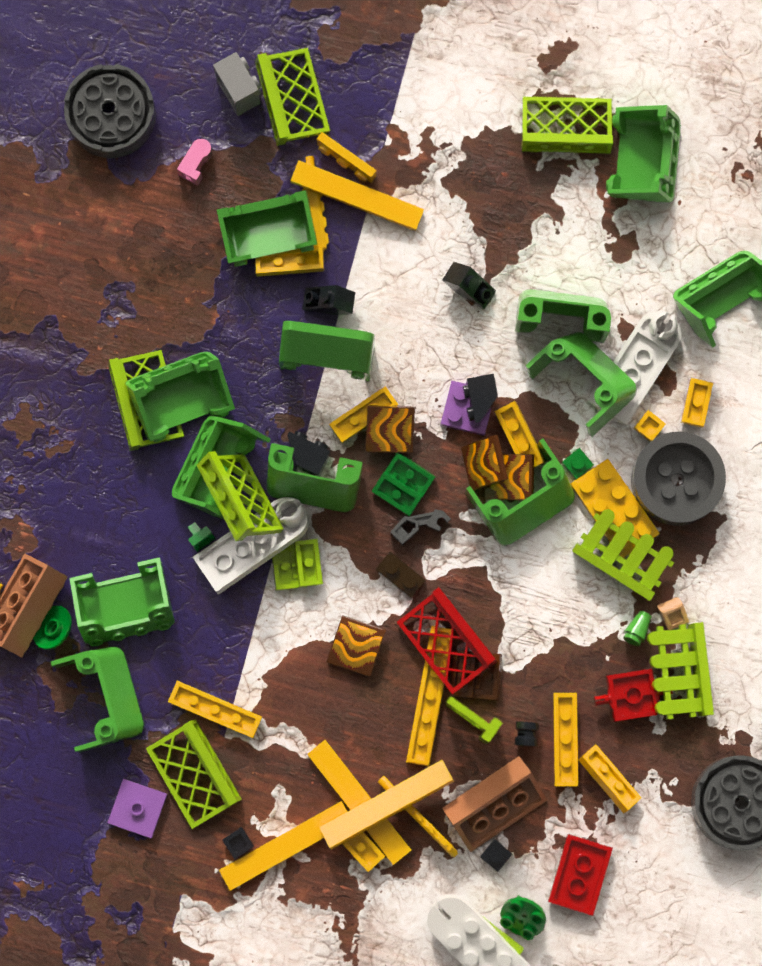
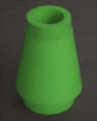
[623,610,652,646]

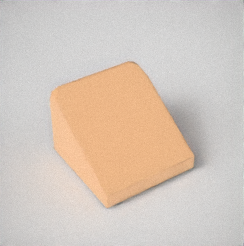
[657,597,689,630]

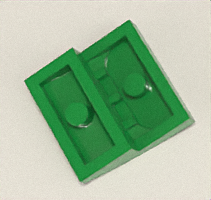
[371,453,436,516]

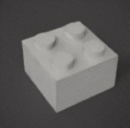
[213,52,262,116]

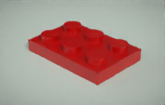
[547,834,613,916]

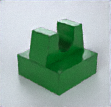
[188,522,216,552]

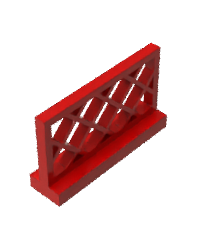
[397,587,498,695]

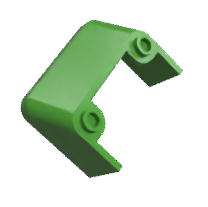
[673,251,762,348]
[279,321,375,381]
[525,332,637,437]
[172,416,271,519]
[465,438,575,546]
[51,647,144,753]

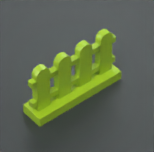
[572,509,674,601]
[647,622,714,719]

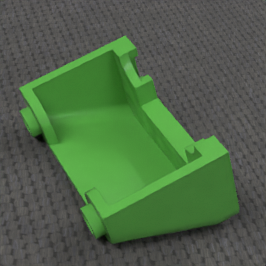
[606,105,681,203]
[217,190,318,267]
[125,352,235,442]

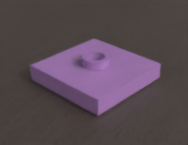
[108,779,168,838]

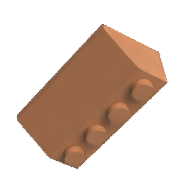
[0,554,67,657]
[442,756,547,852]

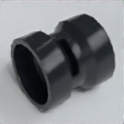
[514,721,539,747]

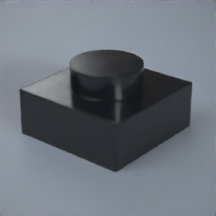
[222,827,255,859]
[480,839,512,872]

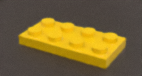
[571,459,660,558]

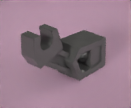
[390,509,451,546]

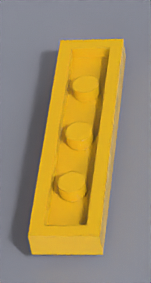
[168,681,262,738]
[553,693,578,786]

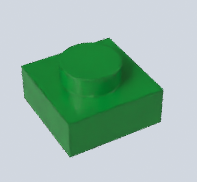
[562,448,594,480]

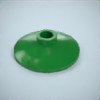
[33,606,72,650]

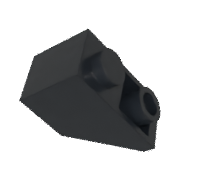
[442,262,496,309]
[302,285,356,315]
[463,374,498,427]
[287,431,331,477]

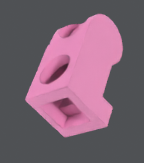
[177,139,212,186]

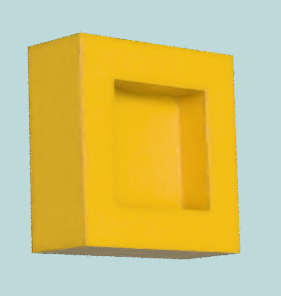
[633,410,666,442]

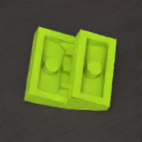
[272,539,323,591]

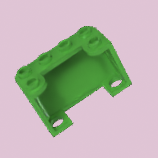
[514,289,611,343]
[267,443,363,512]
[69,557,175,646]

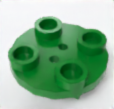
[500,895,547,940]

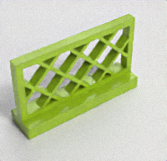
[255,48,330,146]
[522,97,613,153]
[108,350,184,451]
[197,451,284,541]
[445,697,502,744]
[146,719,242,829]

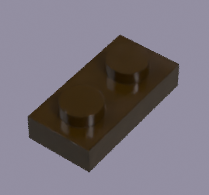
[376,552,426,598]

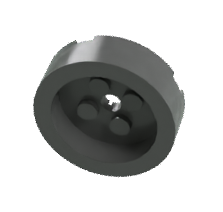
[64,64,156,158]
[631,431,726,526]
[691,755,762,850]

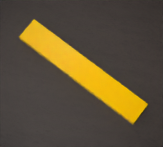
[290,160,424,231]
[406,626,451,767]
[307,740,411,865]
[320,760,454,849]
[219,801,347,891]

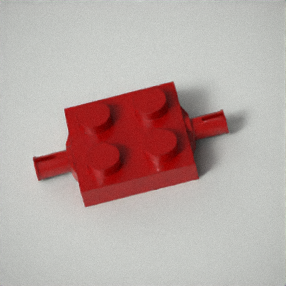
[594,669,673,722]

